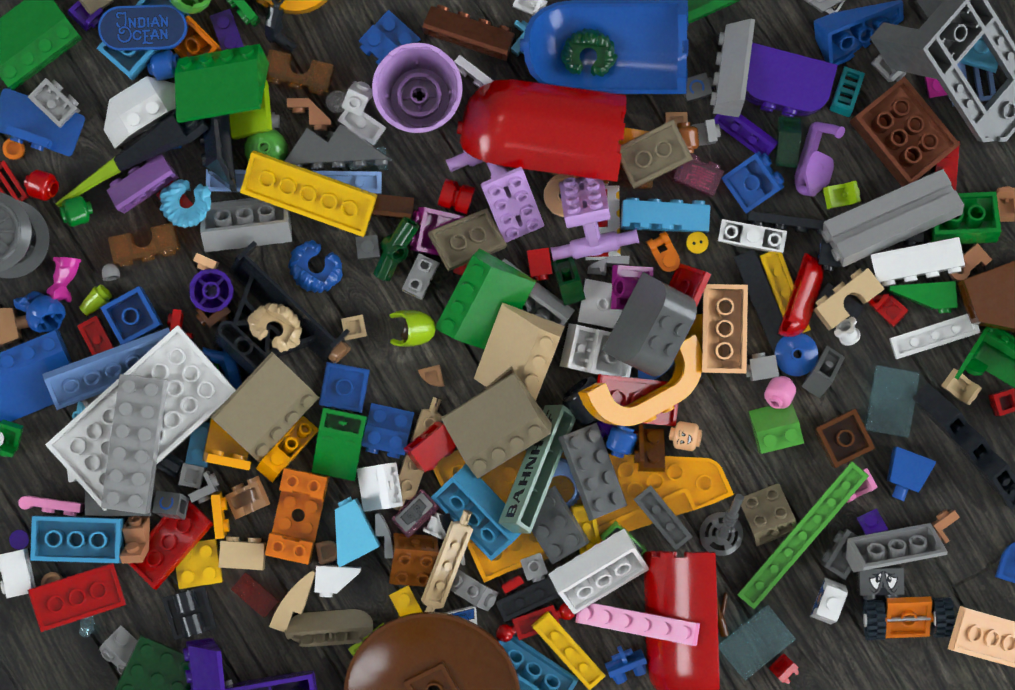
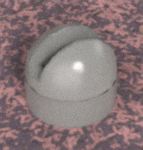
[102,264,120,281]

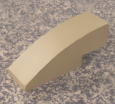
[269,570,316,632]

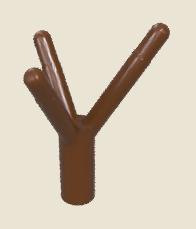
[717,592,729,637]

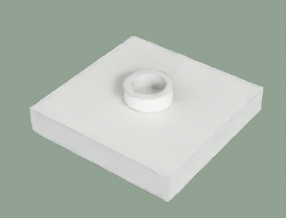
[577,279,623,328]

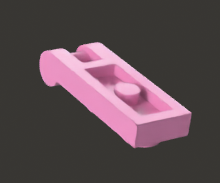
[19,496,84,516]

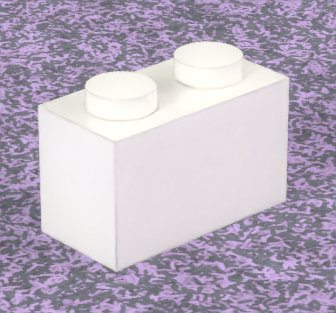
[0,548,36,598]

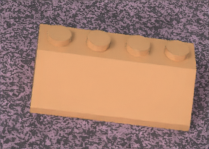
[702,284,748,374]

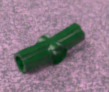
[373,216,420,281]

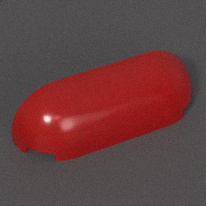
[778,253,824,337]

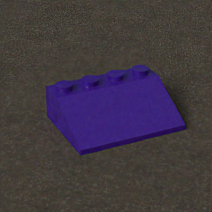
[183,638,225,690]

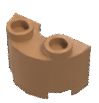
[225,476,270,520]

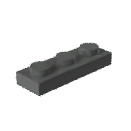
[634,485,693,551]

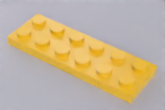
[240,150,377,237]

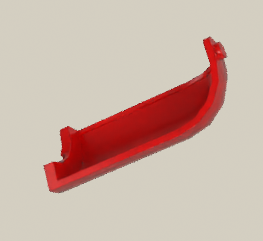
[456,79,626,182]
[643,551,720,690]

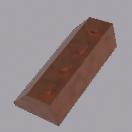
[422,5,515,61]

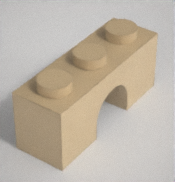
[813,268,884,330]

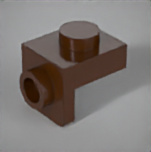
[196,306,231,327]

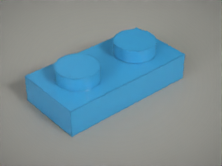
[185,422,210,467]

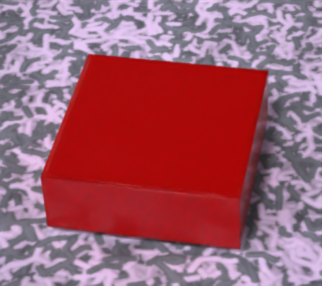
[501,575,524,594]

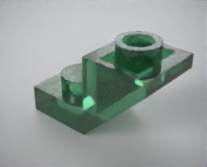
[775,116,801,168]

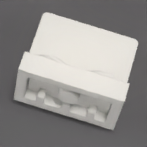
[357,462,403,512]

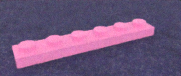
[575,603,700,646]

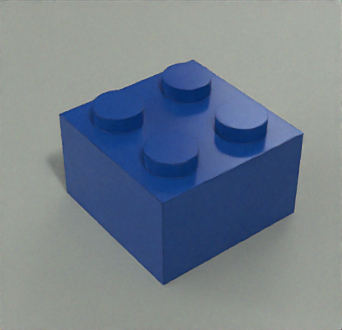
[100,286,164,345]

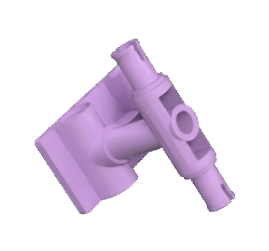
[446,150,544,242]
[551,177,639,261]

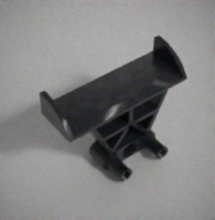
[213,241,350,378]

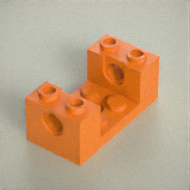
[265,468,330,565]

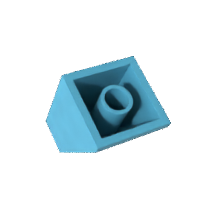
[335,496,381,568]

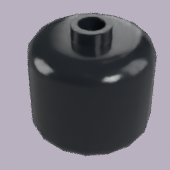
[562,377,599,425]

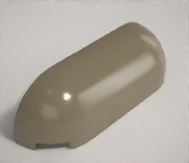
[285,609,373,647]

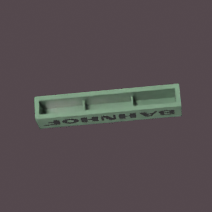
[498,405,576,534]

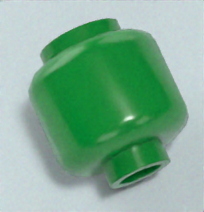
[59,196,93,227]

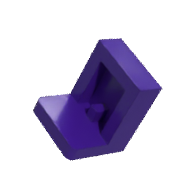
[67,1,104,31]
[857,508,889,535]

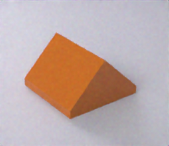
[173,15,222,58]

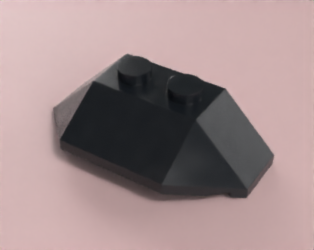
[199,114,237,192]

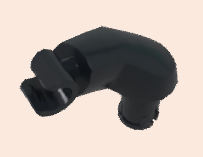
[265,0,298,55]

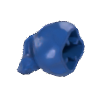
[13,291,66,333]

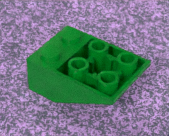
[312,408,368,481]

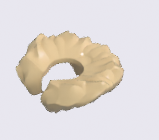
[247,303,302,353]

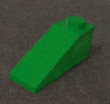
[886,281,958,314]

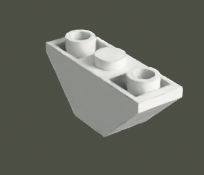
[718,219,787,253]

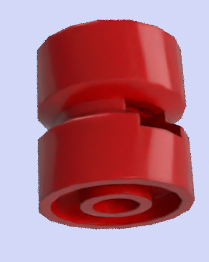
[438,178,475,215]

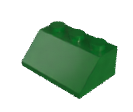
[929,192,1002,244]

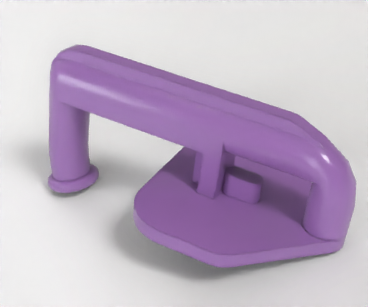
[795,122,845,197]

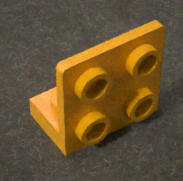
[202,418,251,470]

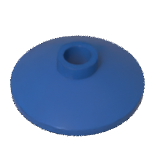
[774,333,818,376]

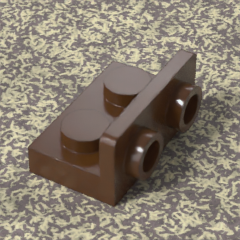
[634,423,665,472]

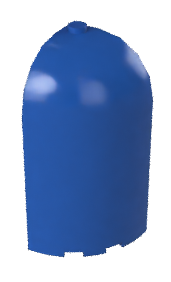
[520,0,689,94]

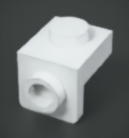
[513,0,548,16]
[342,81,373,116]

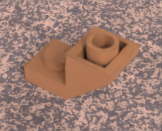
[287,98,332,131]
[119,516,150,564]

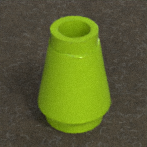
[79,284,112,316]

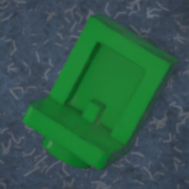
[0,419,24,457]

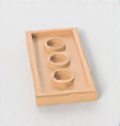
[948,606,1015,668]

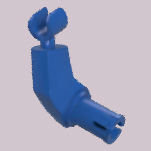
[202,347,242,390]

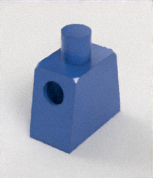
[887,446,936,501]

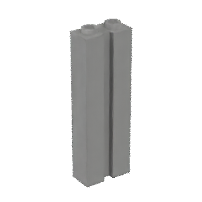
[821,169,964,267]

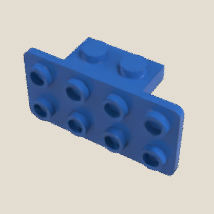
[0,88,85,157]

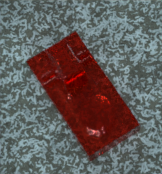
[231,572,279,618]

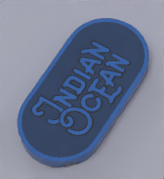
[98,5,188,51]

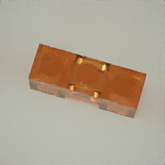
[266,49,335,95]
[108,223,181,267]

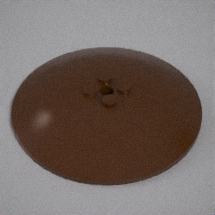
[344,612,521,690]

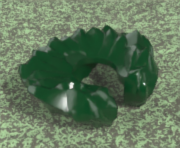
[560,28,618,77]

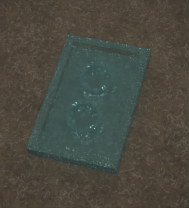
[865,365,920,438]
[719,604,796,680]

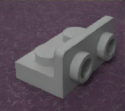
[28,78,81,128]

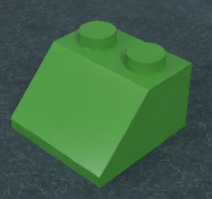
[748,403,804,454]

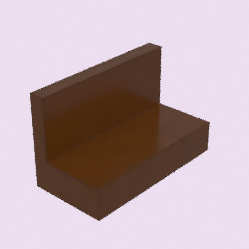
[371,194,414,219]

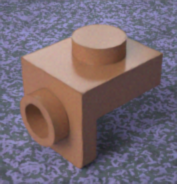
[996,186,1015,222]
[932,509,960,543]

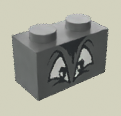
[857,567,904,600]

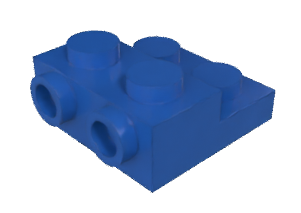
[359,10,421,65]
[721,151,784,213]
[362,403,414,459]

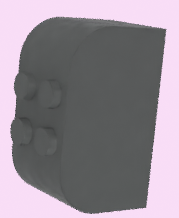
[602,272,697,377]

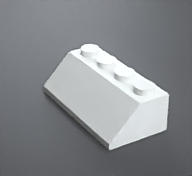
[871,237,965,287]
[548,529,649,614]

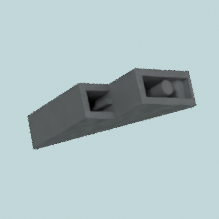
[285,124,392,169]

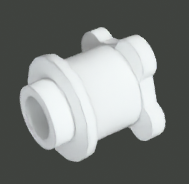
[834,317,861,346]
[423,512,444,539]

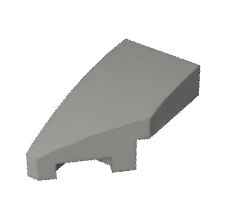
[587,256,630,275]

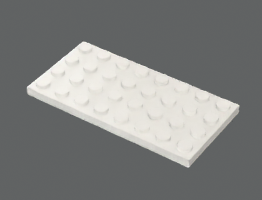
[45,325,236,511]

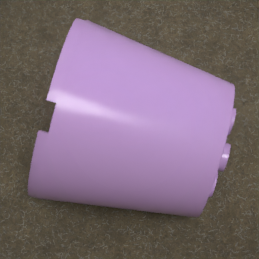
[372,43,462,133]

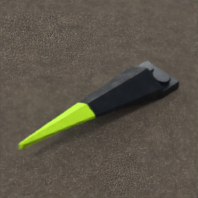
[55,109,209,207]

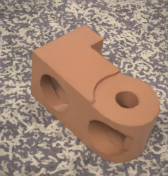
[949,243,992,281]

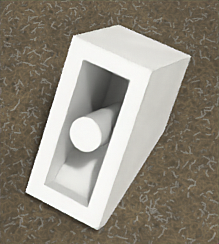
[314,565,361,597]

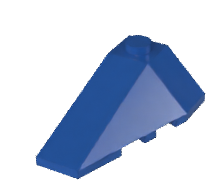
[814,0,904,65]

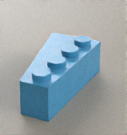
[620,198,710,233]

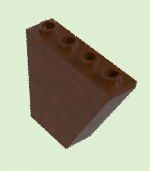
[956,261,1015,332]

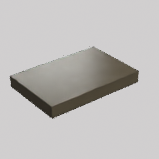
[620,119,693,189]
[428,208,507,271]

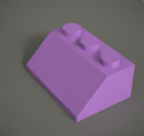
[107,154,179,214]

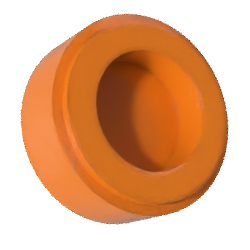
[2,138,25,160]

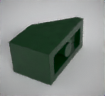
[550,257,586,305]

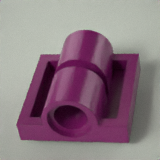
[611,265,653,310]

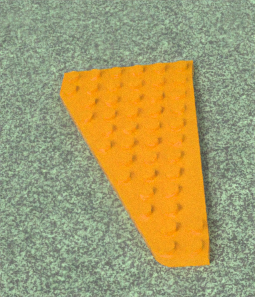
[433,450,734,583]

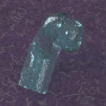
[79,616,94,637]

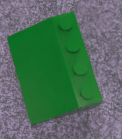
[0,0,83,91]
[175,44,269,123]
[435,248,537,350]

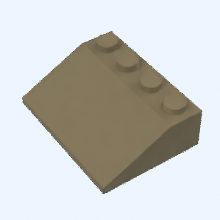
[211,352,319,462]
[441,372,552,479]

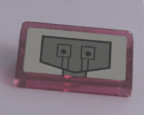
[392,489,439,538]

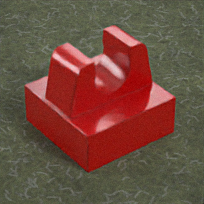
[768,653,799,684]

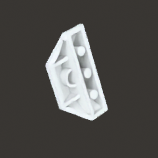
[104,76,176,149]

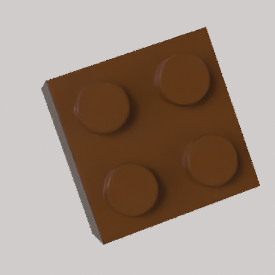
[813,409,875,468]

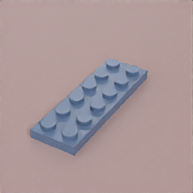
[42,328,170,410]

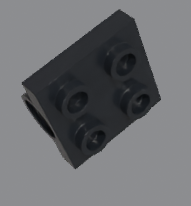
[162,585,217,640]

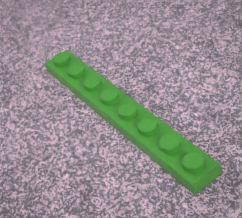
[737,461,869,609]

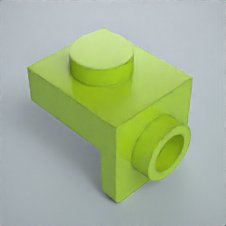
[823,181,861,209]

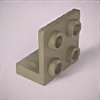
[741,484,796,546]

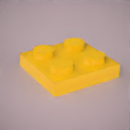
[176,539,223,589]

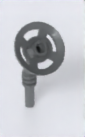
[699,494,744,556]

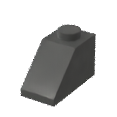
[801,346,845,398]

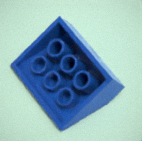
[0,330,72,422]

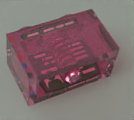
[672,153,724,197]

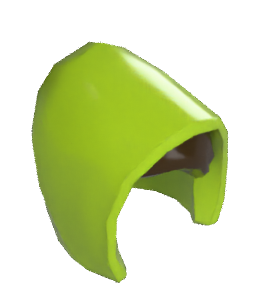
[390,310,436,347]

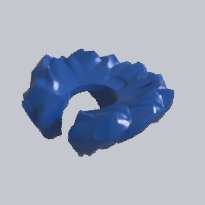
[288,240,343,293]

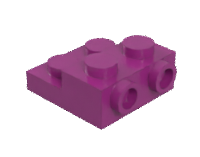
[408,207,465,256]

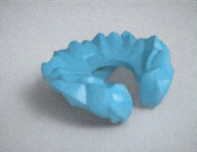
[160,179,211,228]

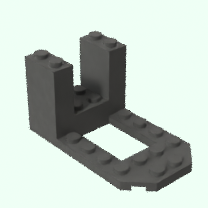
[870,0,1015,142]

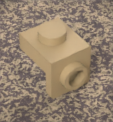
[941,369,982,405]

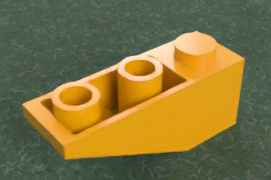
[256,416,319,483]

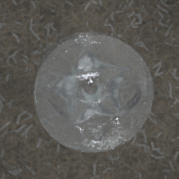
[326,91,346,113]

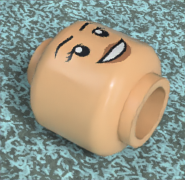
[669,421,702,451]

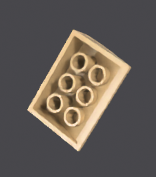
[474,302,564,401]

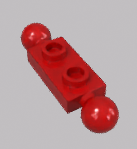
[496,603,575,642]

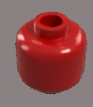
[24,170,59,201]

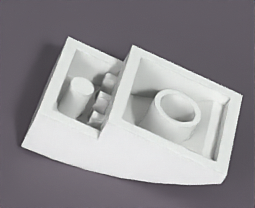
[560,324,632,377]

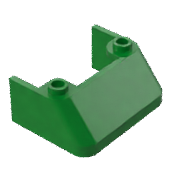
[954,327,1015,388]

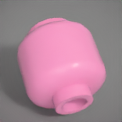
[764,376,796,409]

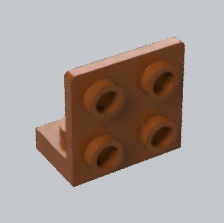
[389,533,439,587]

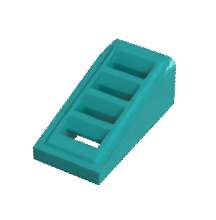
[829,66,865,117]

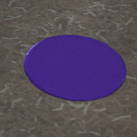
[9,530,29,550]

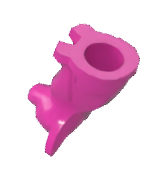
[47,257,81,303]

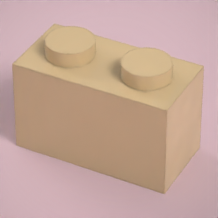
[219,536,266,570]

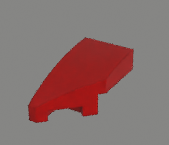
[867,294,909,328]

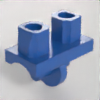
[605,645,647,685]

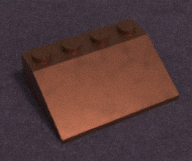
[849,76,960,187]

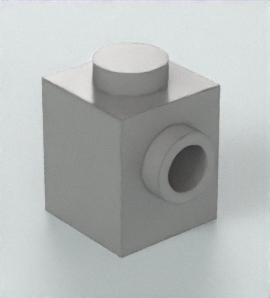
[746,352,779,381]

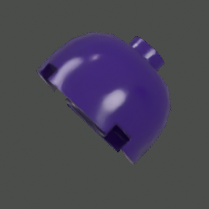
[189,269,234,313]

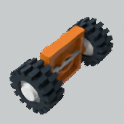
[863,596,955,640]

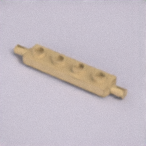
[393,397,443,512]
[421,510,473,612]

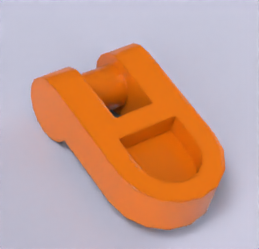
[646,231,680,272]

